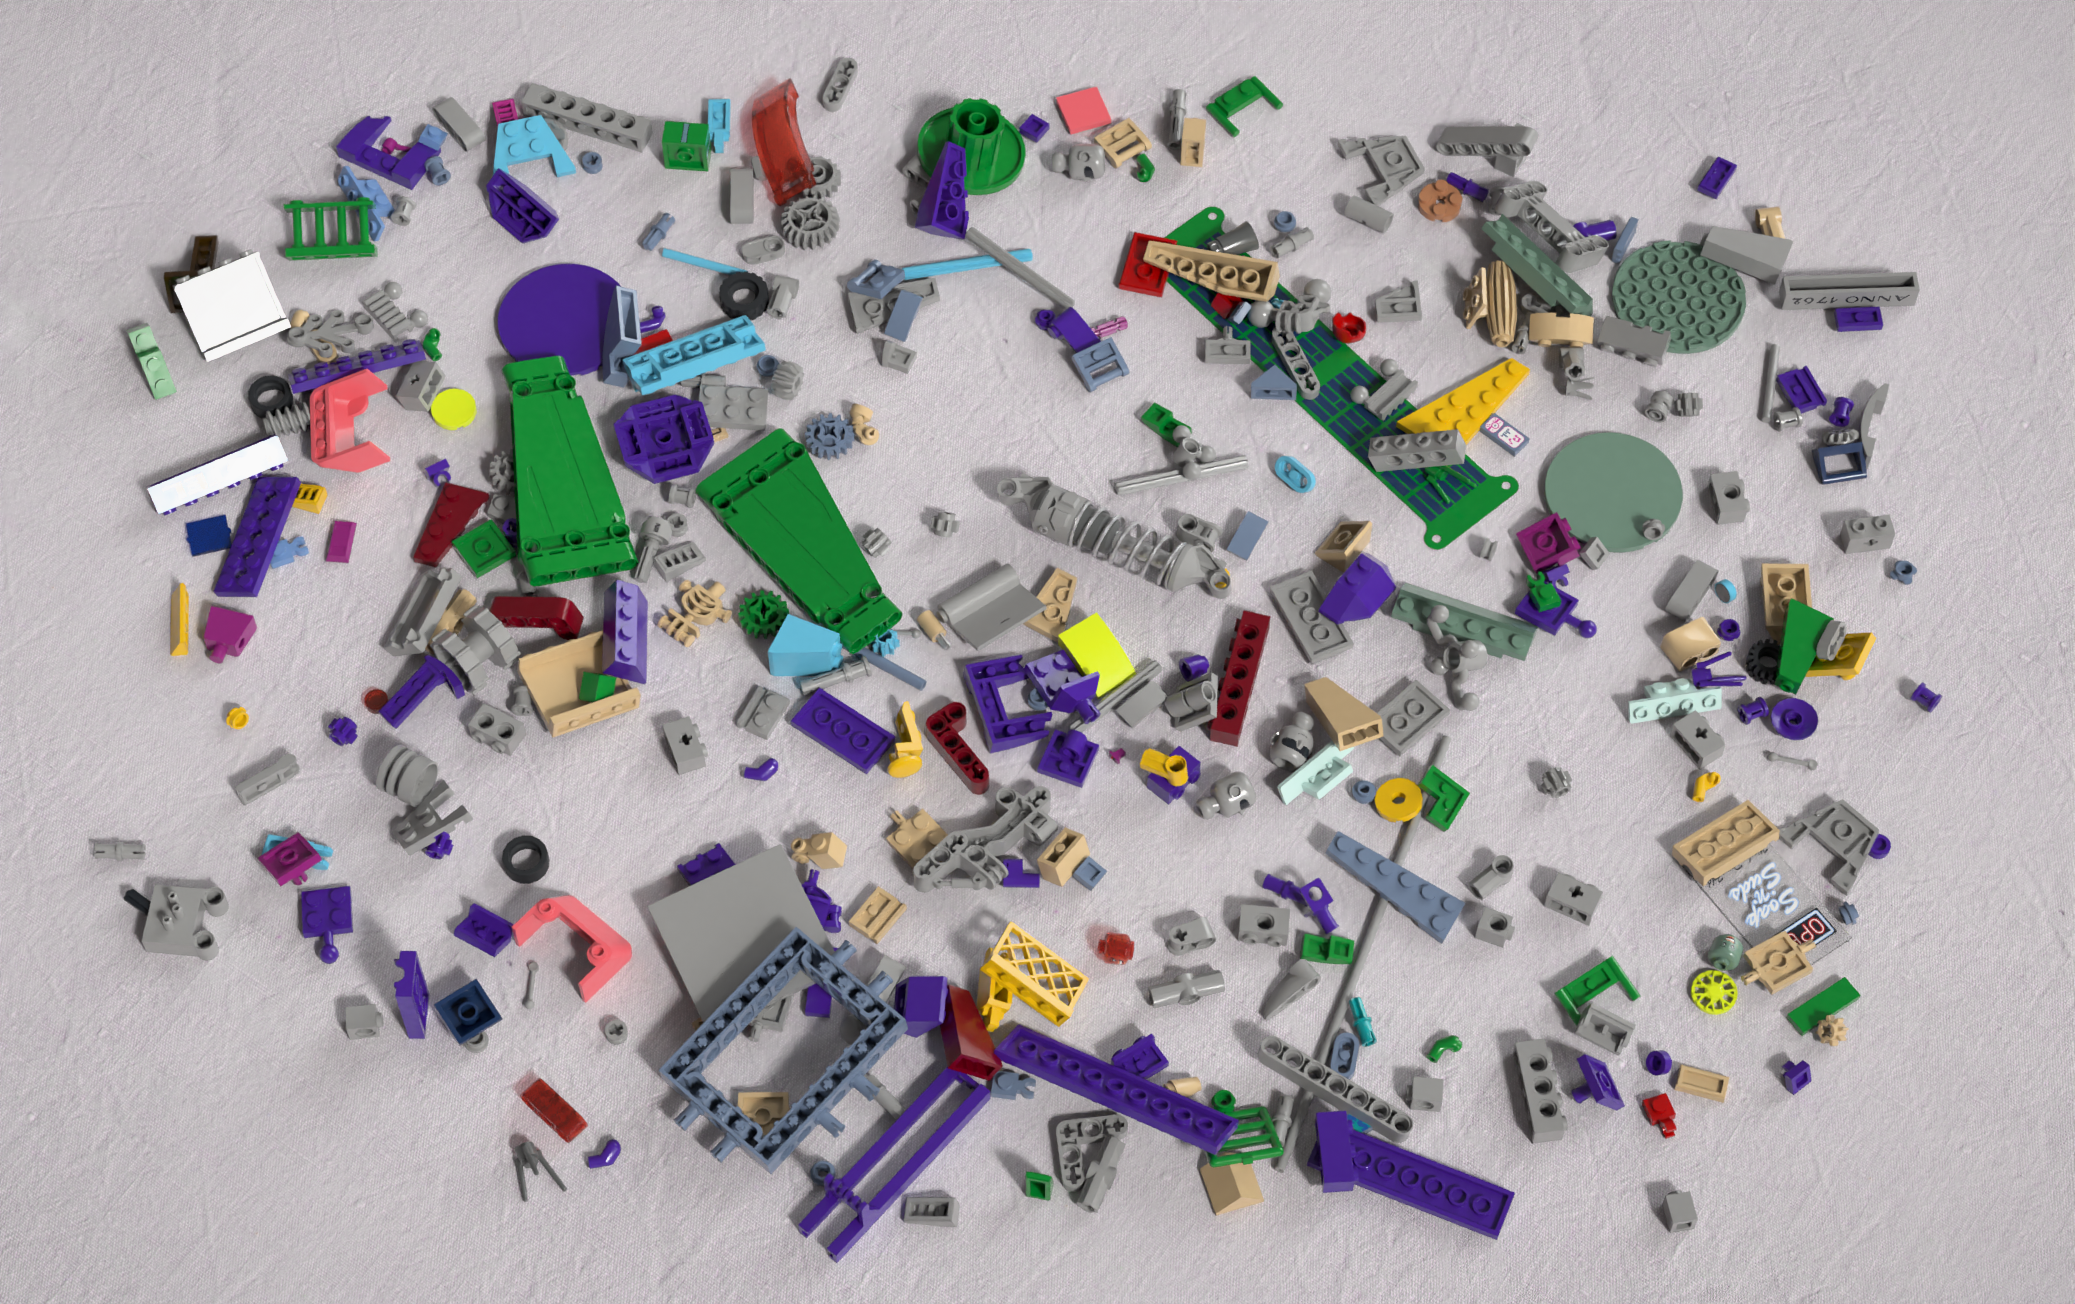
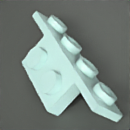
[1628,678,1722,724]
[1277,741,1354,805]

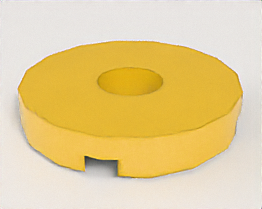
[1374,778,1423,822]

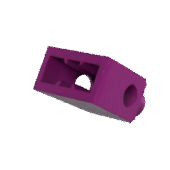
[204,606,257,664]

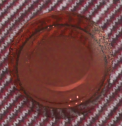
[364,689,389,714]

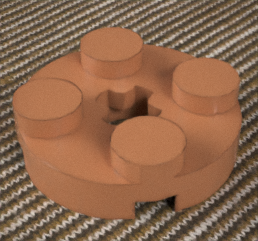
[1418,180,1463,222]

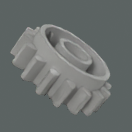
[793,156,841,198]

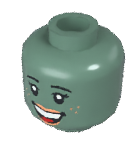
[1708,934,1743,971]

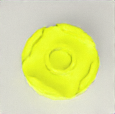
[431,388,477,430]

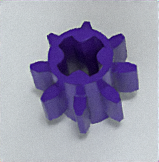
[328,717,358,746]
[423,831,454,860]

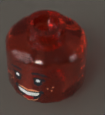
[1097,932,1134,965]

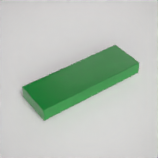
[1786,977,1861,1036]

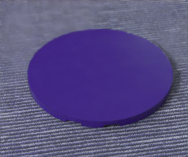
[498,264,620,376]

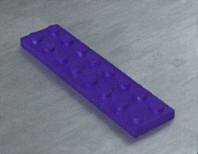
[1307,1130,1515,1240]

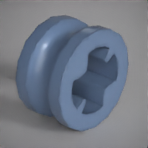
[582,152,603,174]

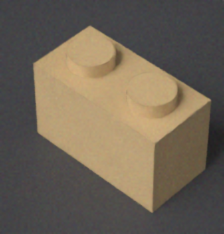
[1037,827,1090,887]

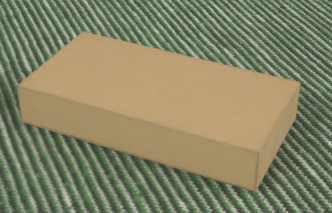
[1674,1065,1730,1103]

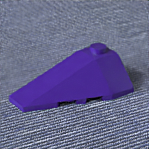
[915,141,969,240]

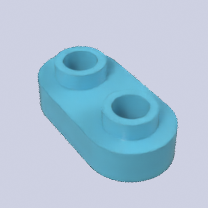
[1275,456,1316,493]

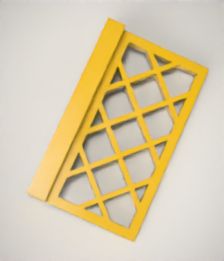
[980,921,1089,1027]

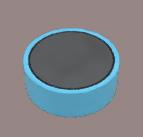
[1715,579,1737,604]

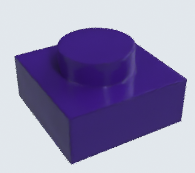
[1019,114,1050,143]

